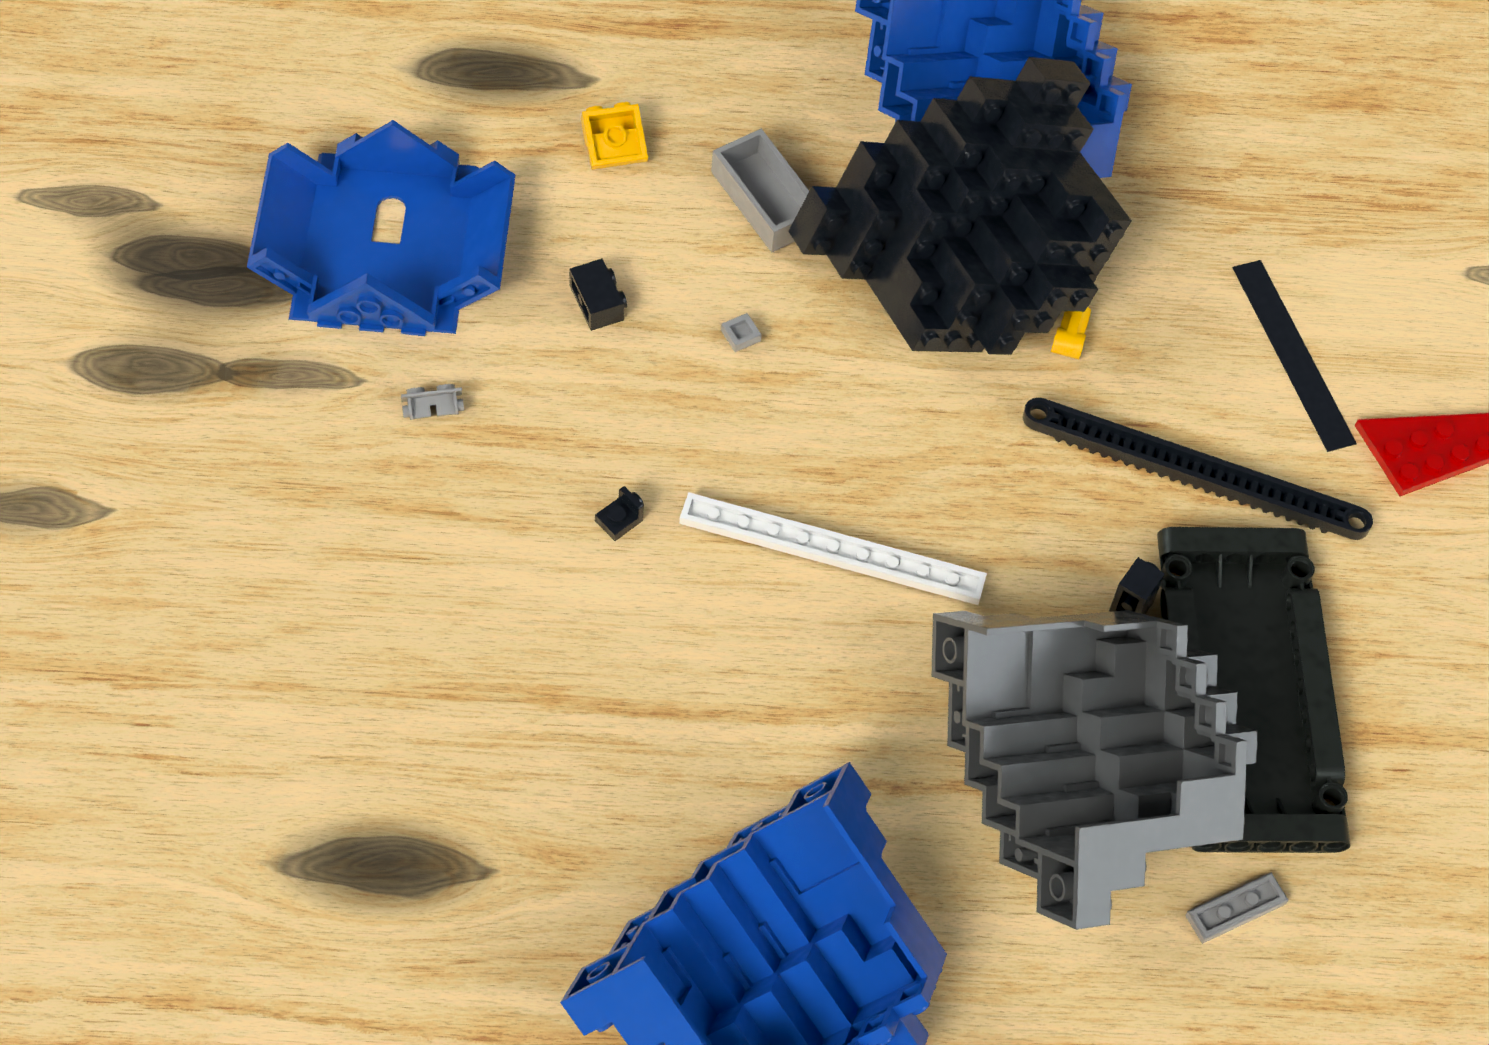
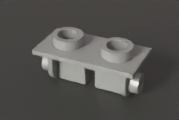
[401,384,464,420]

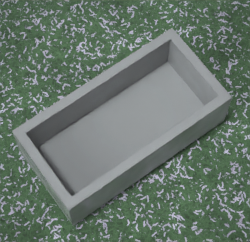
[711,128,809,253]

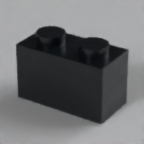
[569,258,627,331]
[1109,557,1165,614]

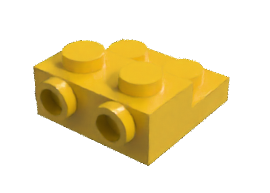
[581,102,648,170]

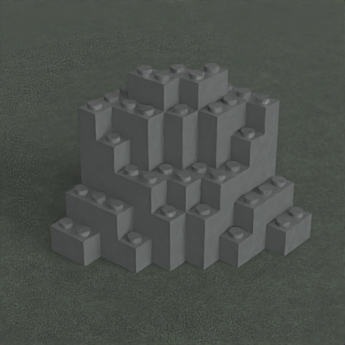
[931,610,1258,930]

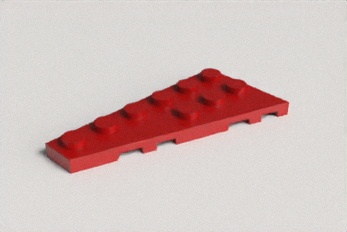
[1355,413,1489,497]

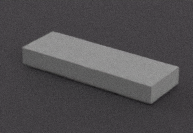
[1185,872,1289,944]

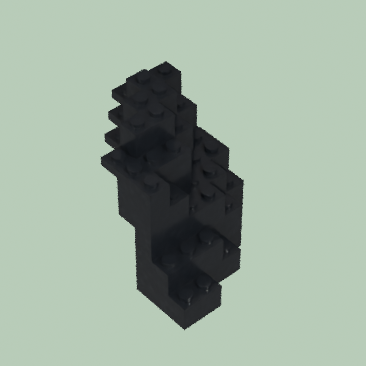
[788,57,1132,355]

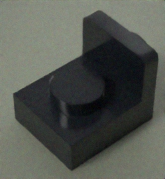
[595,486,644,541]

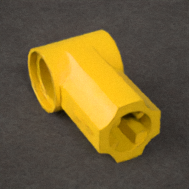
[1051,307,1091,360]

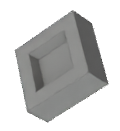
[721,313,761,352]

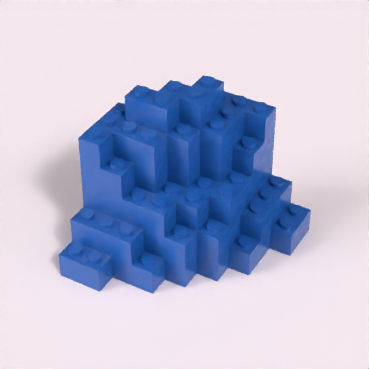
[855,0,1132,178]
[560,762,947,1045]

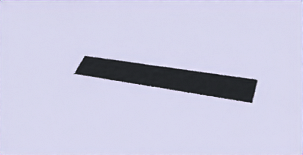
[1232,260,1357,452]

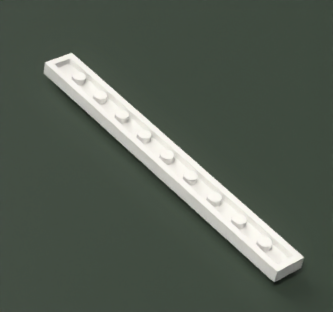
[679,492,987,605]

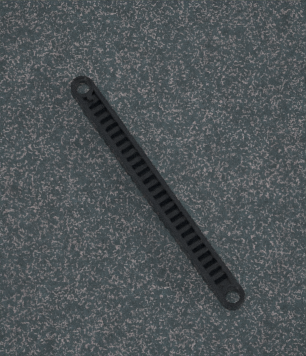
[1022,397,1373,540]

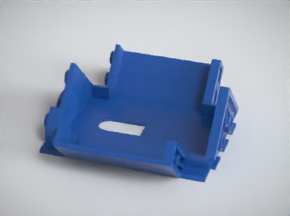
[247,120,516,336]

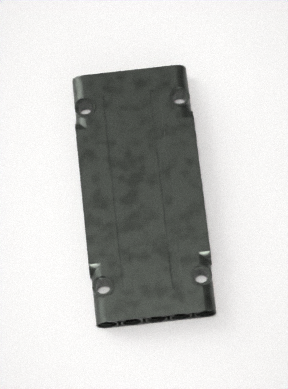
[1157,527,1351,853]

